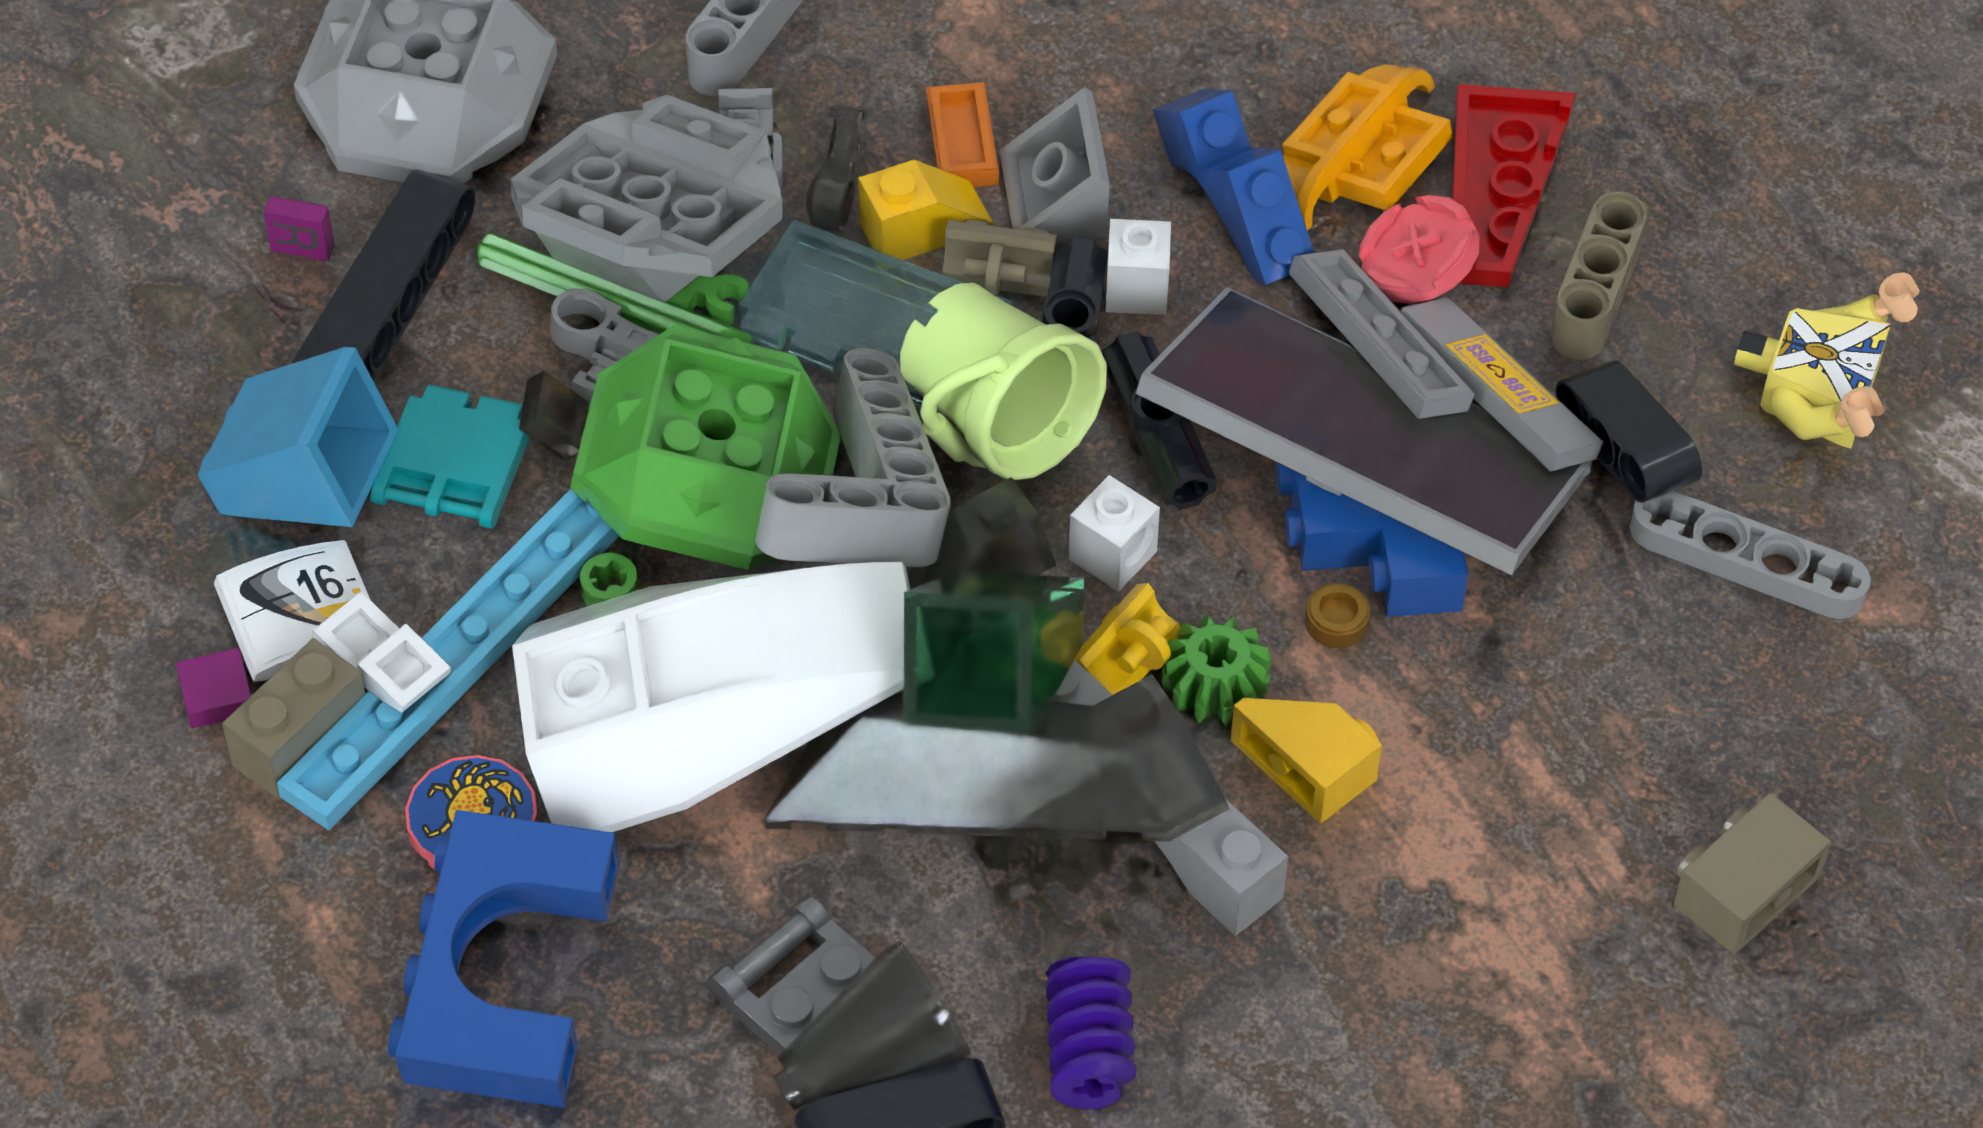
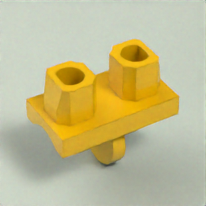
[1071,583,1181,703]

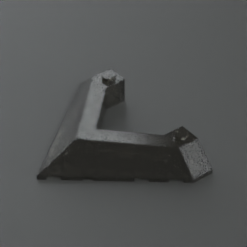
[763,477,1229,841]

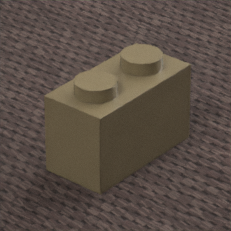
[222,638,366,801]
[1674,792,1832,955]

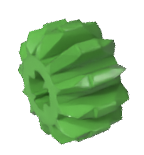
[1161,613,1271,726]

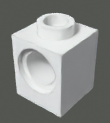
[1106,219,1171,315]
[1068,475,1160,592]

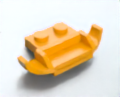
[1282,64,1453,231]

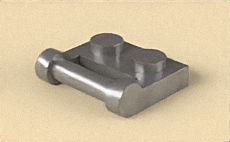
[707,895,889,1067]

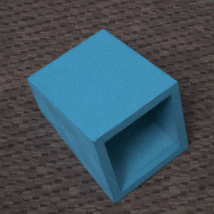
[197,347,399,527]

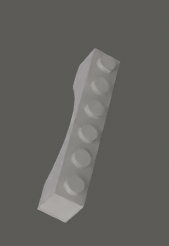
[968,607,1289,936]

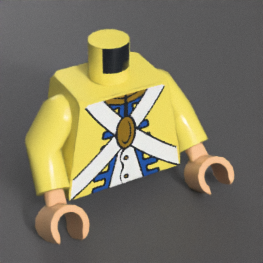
[1734,272,1920,449]

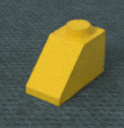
[858,159,993,267]
[1230,698,1382,824]

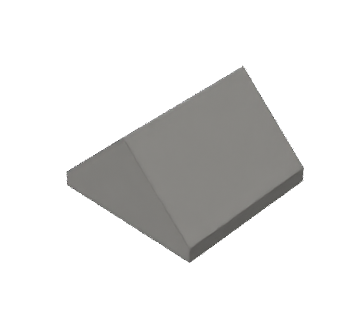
[999,87,1110,243]

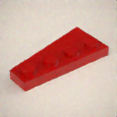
[1452,84,1576,287]

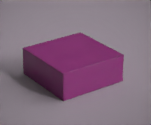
[175,648,251,729]

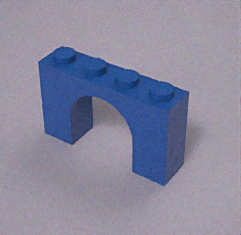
[388,810,620,1108]

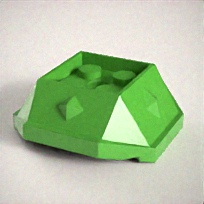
[570,325,841,570]

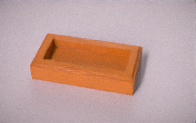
[926,82,999,187]

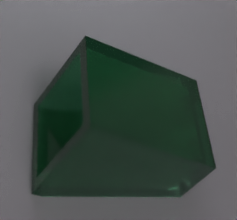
[903,571,1084,734]

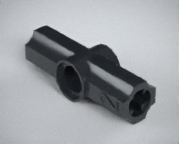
[1042,236,1109,342]
[1102,331,1217,510]

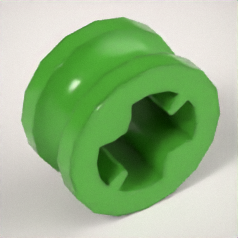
[580,552,638,607]

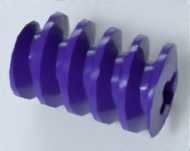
[1045,956,1136,1109]

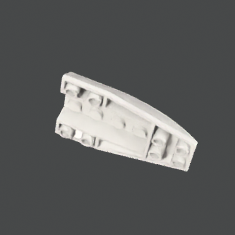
[512,562,927,832]

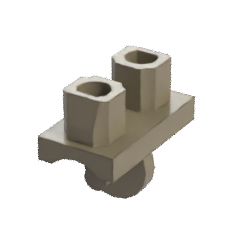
[941,219,1057,297]

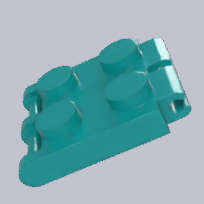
[370,384,531,529]

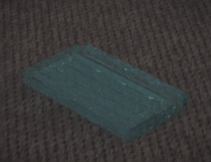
[739,219,1012,412]

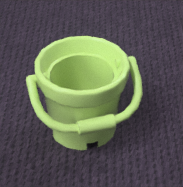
[900,283,1107,481]

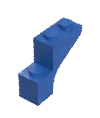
[1152,89,1314,285]
[1275,431,1468,617]

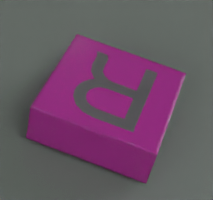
[264,196,335,262]

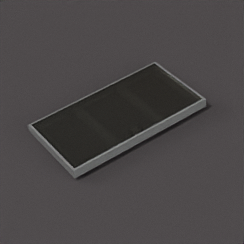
[1135,287,1592,575]

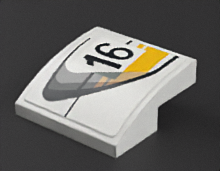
[214,540,370,682]

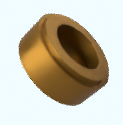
[1305,583,1370,648]

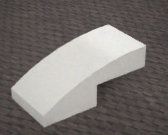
[313,591,451,713]

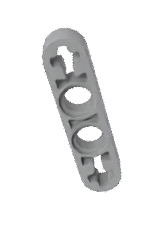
[1630,491,1871,619]

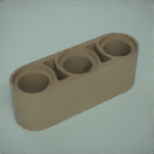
[1550,191,1647,360]

